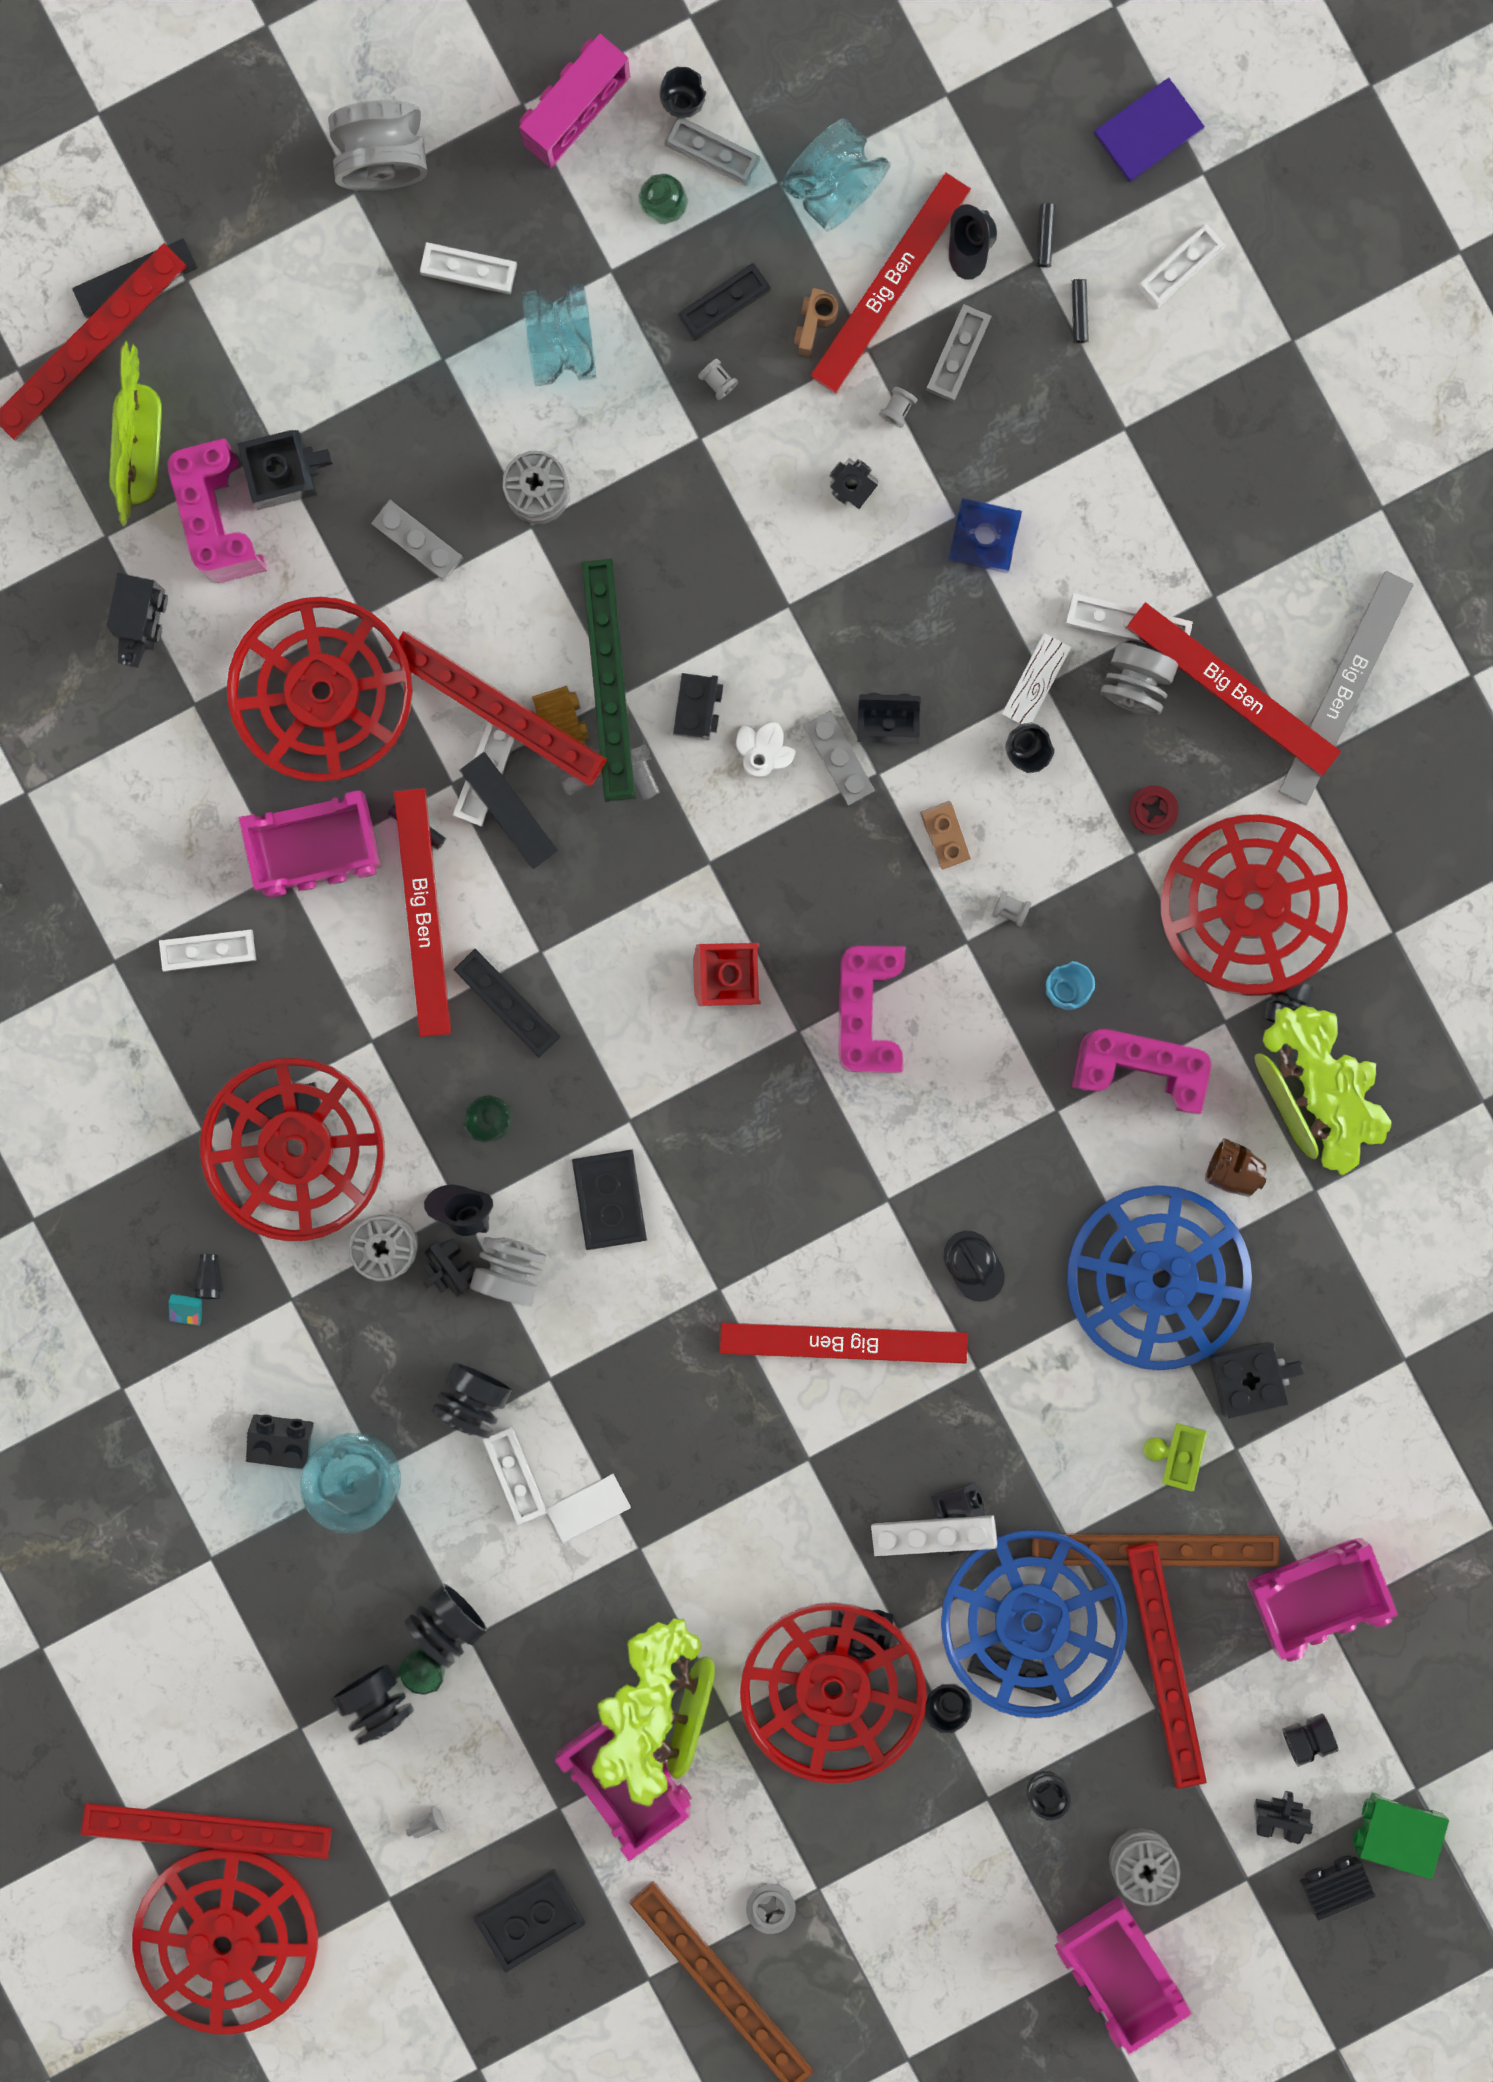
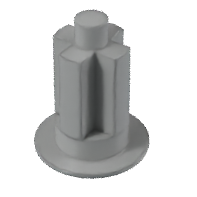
[406,1806,446,1838]

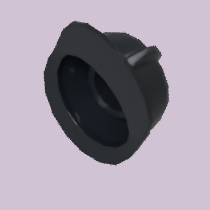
[949,204,997,280]
[424,1185,493,1236]
[943,1231,1005,1302]

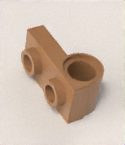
[794,288,838,357]
[920,800,971,870]

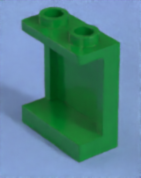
[1353,1792,1449,1880]

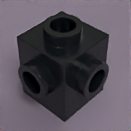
[829,458,878,509]

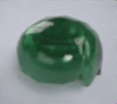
[638,173,688,224]
[463,1095,511,1143]
[398,1648,445,1695]

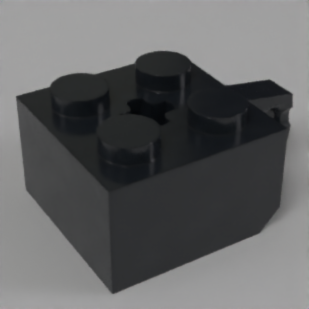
[237,430,333,510]
[107,573,168,668]
[1209,1342,1304,1419]

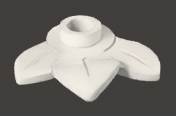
[736,722,796,778]

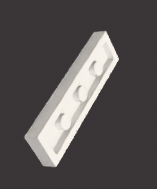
[1065,593,1193,644]
[453,722,516,827]
[871,1515,997,1556]

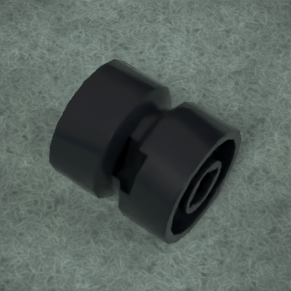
[1263,981,1313,1023]
[1282,1713,1339,1767]
[1027,1771,1071,1820]

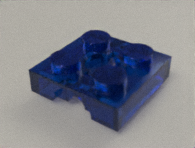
[948,498,1022,573]

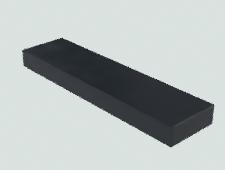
[72,238,198,318]
[459,751,558,869]
[453,948,561,1058]

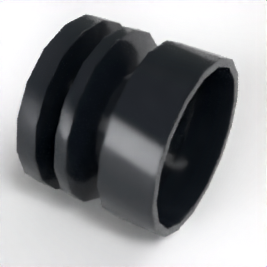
[431,1362,512,1439]
[404,1583,488,1668]
[331,1664,414,1745]

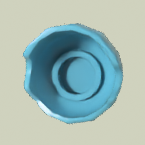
[1045,961,1095,1010]

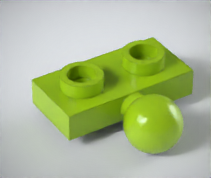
[1143,1423,1208,1492]

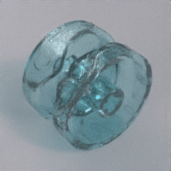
[781,118,891,232]
[523,284,597,386]
[301,1433,401,1533]

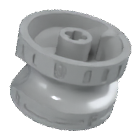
[328,100,427,191]

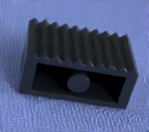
[1300,1855,1375,1921]

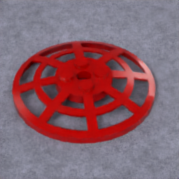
[227,596,413,782]
[1161,814,1348,996]
[200,1057,385,1241]
[740,1602,927,1784]
[132,1848,318,2035]

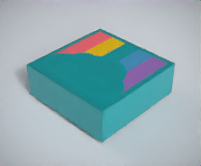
[169,1294,202,1326]

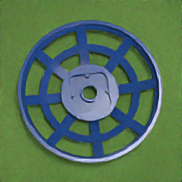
[1066,1185,1252,1370]
[941,1529,1128,1718]

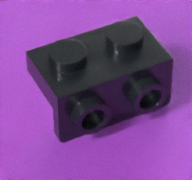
[857,693,921,744]
[246,1414,314,1470]

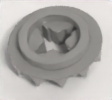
[746,1883,796,1934]

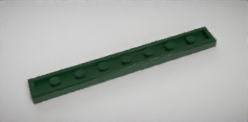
[582,558,636,802]

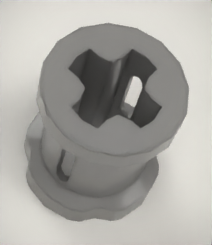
[698,359,738,400]
[879,387,918,428]
[992,891,1031,928]

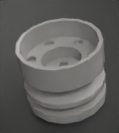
[503,451,570,524]
[1100,643,1179,715]
[348,1214,419,1281]
[470,1237,547,1306]
[1109,1828,1180,1906]

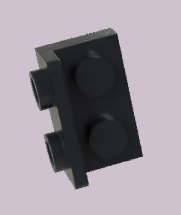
[673,673,724,740]
[931,1482,986,1556]
[825,1610,893,1659]

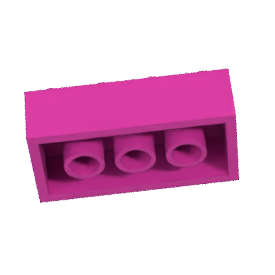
[519,34,630,169]

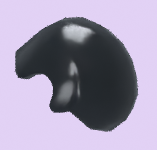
[659,67,706,118]
[1005,722,1055,773]
[924,1684,972,1733]

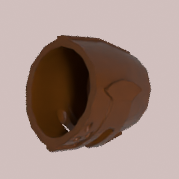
[1205,1138,1267,1197]

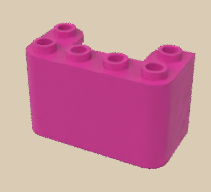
[168,438,267,583]
[238,790,382,898]
[838,946,905,1073]
[1071,1029,1211,1114]
[1247,1538,1398,1662]
[555,1719,692,1862]
[1055,1896,1192,2055]

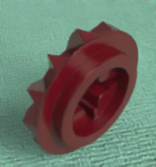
[1129,786,1179,835]

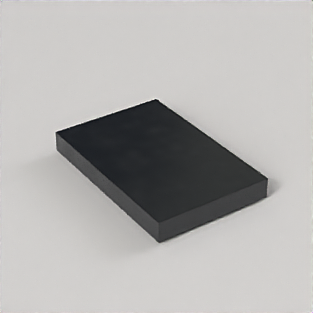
[572,1149,647,1250]
[474,1869,586,1973]

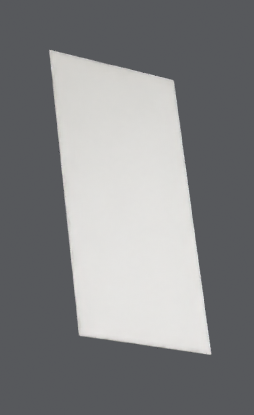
[546,1474,631,1543]

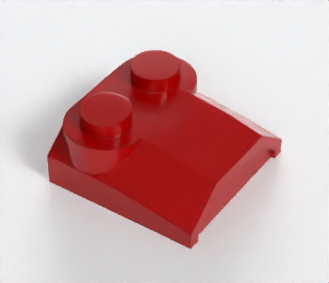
[693,943,761,1006]

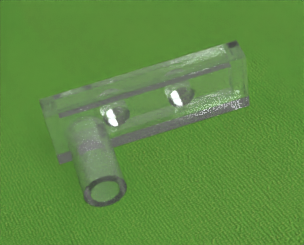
[561,744,660,800]

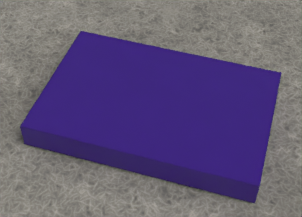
[1094,77,1205,183]

